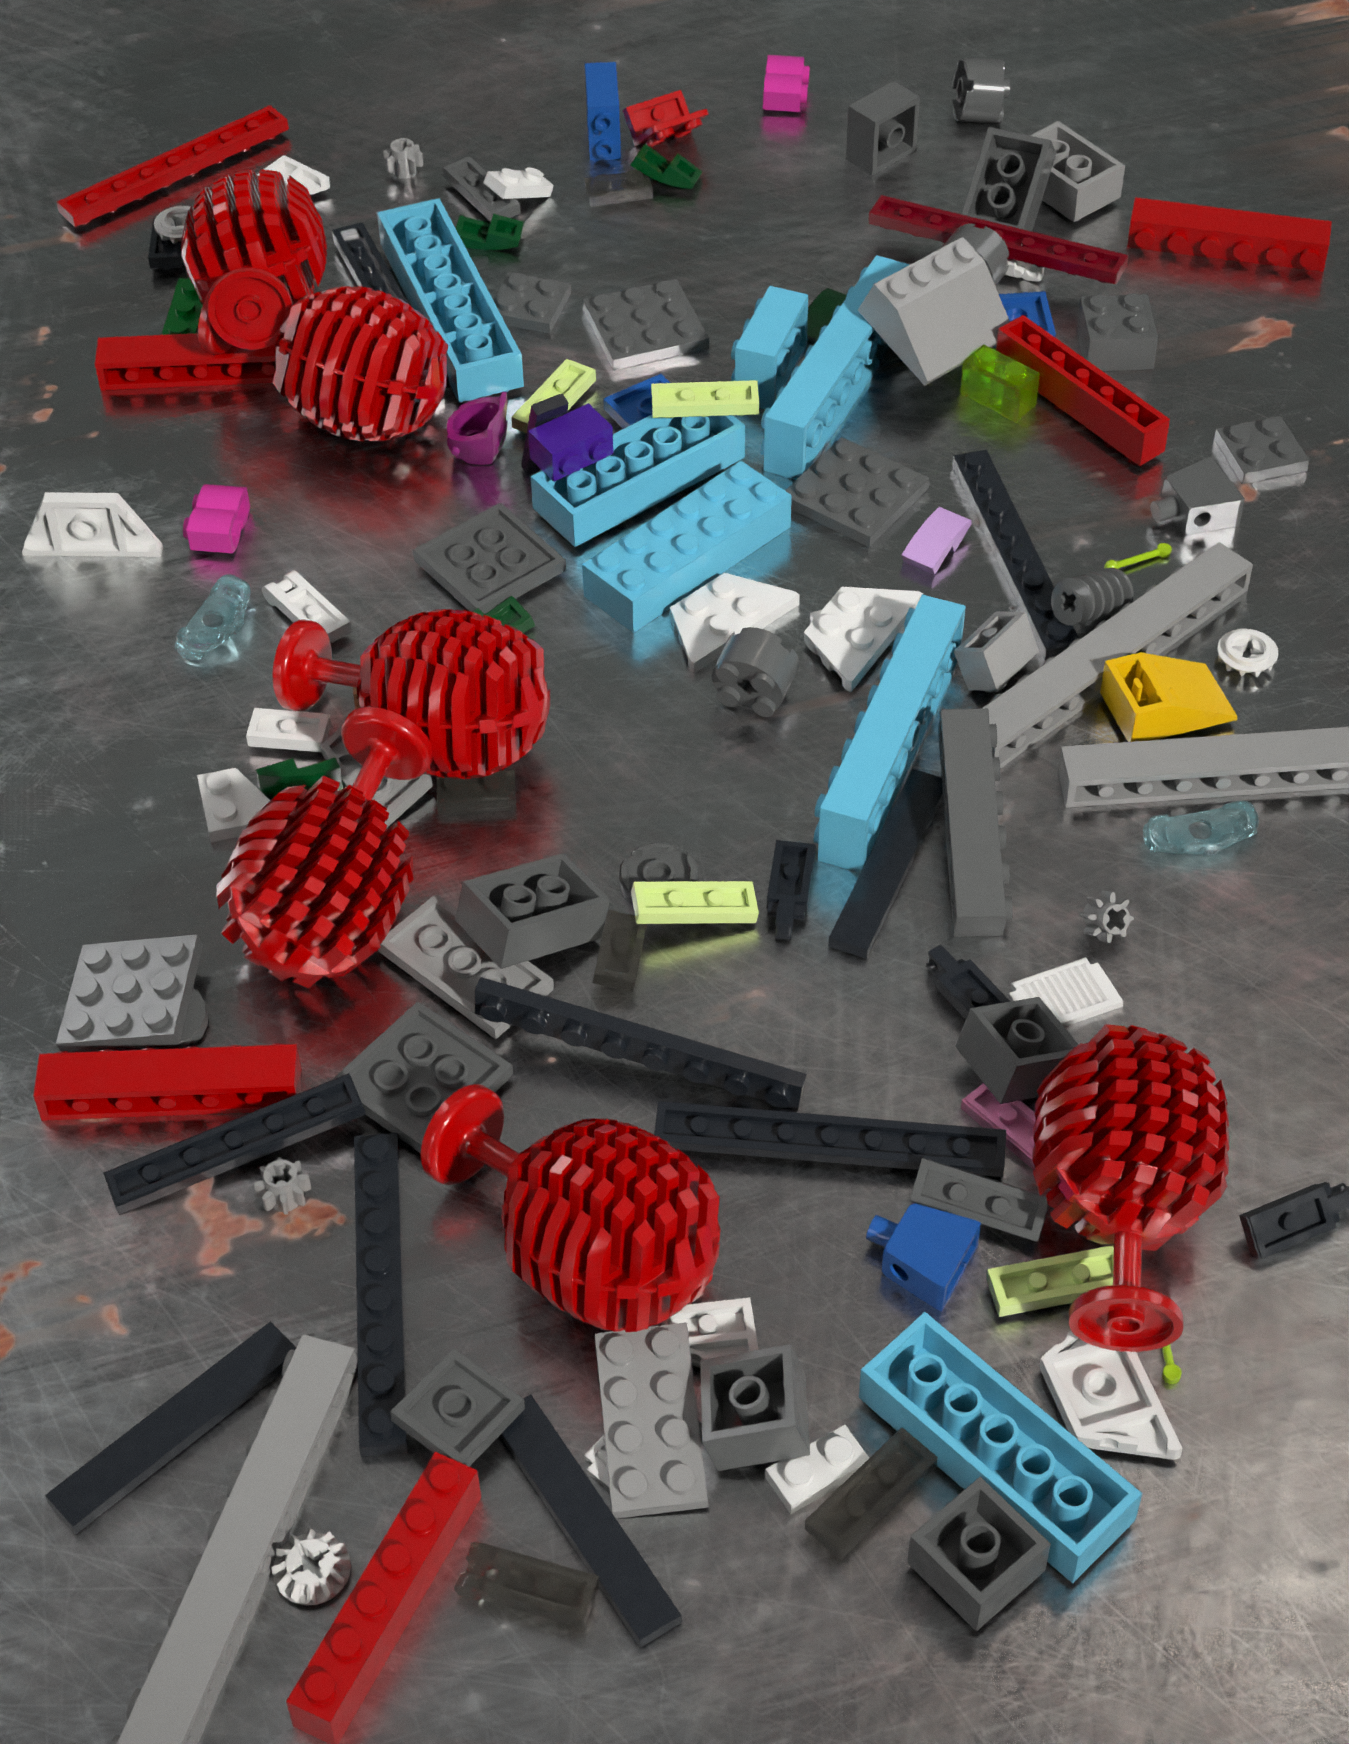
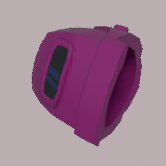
[447,391,508,465]

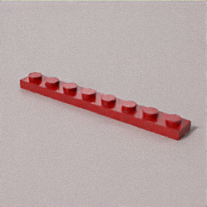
[57,105,289,227]

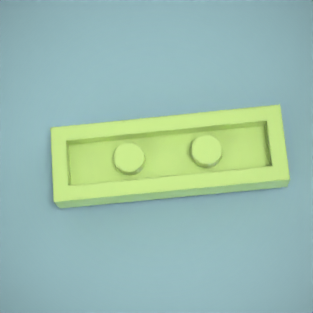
[511,359,596,433]
[651,380,759,418]
[631,881,759,924]
[986,1245,1114,1317]

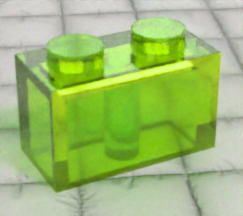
[960,344,1040,422]

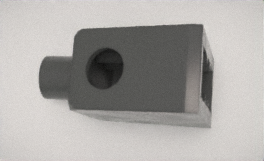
[1150,457,1245,535]

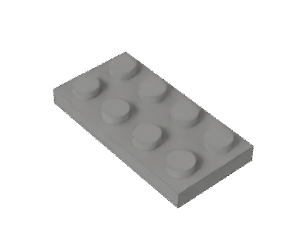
[378,894,554,1039]
[595,1322,709,1519]

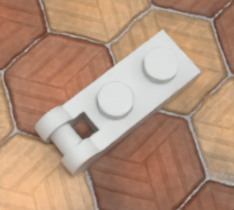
[262,570,352,643]

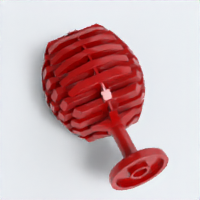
[181,169,327,350]
[198,272,449,442]
[272,609,550,779]
[217,707,433,988]
[1032,1024,1229,1352]
[421,1084,721,1333]

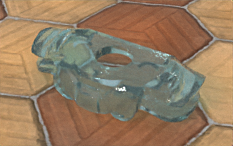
[174,574,251,660]
[1143,800,1259,856]

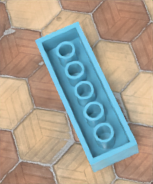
[531,415,745,547]
[582,461,792,633]
[859,1312,1142,1583]

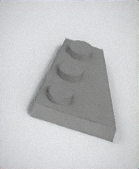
[320,726,433,827]

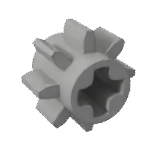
[383,138,424,179]
[1079,890,1134,943]
[254,1157,311,1215]

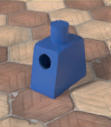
[866,1203,981,1312]

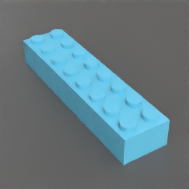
[377,198,524,403]
[760,255,910,481]
[813,594,966,873]

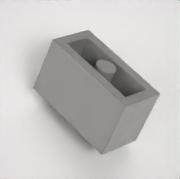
[954,611,1039,693]

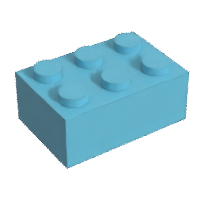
[731,286,808,409]

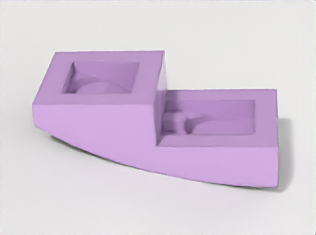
[901,507,972,575]

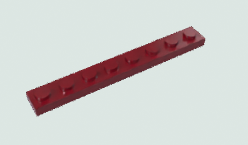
[869,195,1128,285]

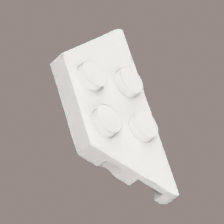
[22,492,163,557]
[670,573,799,673]
[804,587,923,692]
[1039,1330,1183,1460]

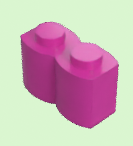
[763,55,810,112]
[183,484,250,553]

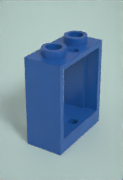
[585,62,621,161]

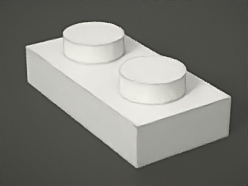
[484,168,554,199]
[246,708,331,752]
[765,1425,871,1515]

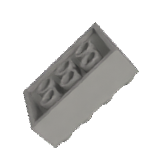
[858,237,1010,386]

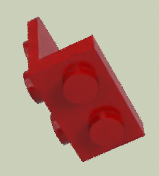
[622,90,709,147]

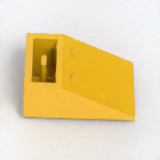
[1100,652,1238,742]

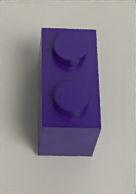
[528,403,614,482]

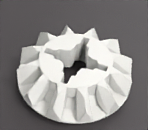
[154,206,194,244]
[1217,629,1278,678]
[272,1528,351,1605]

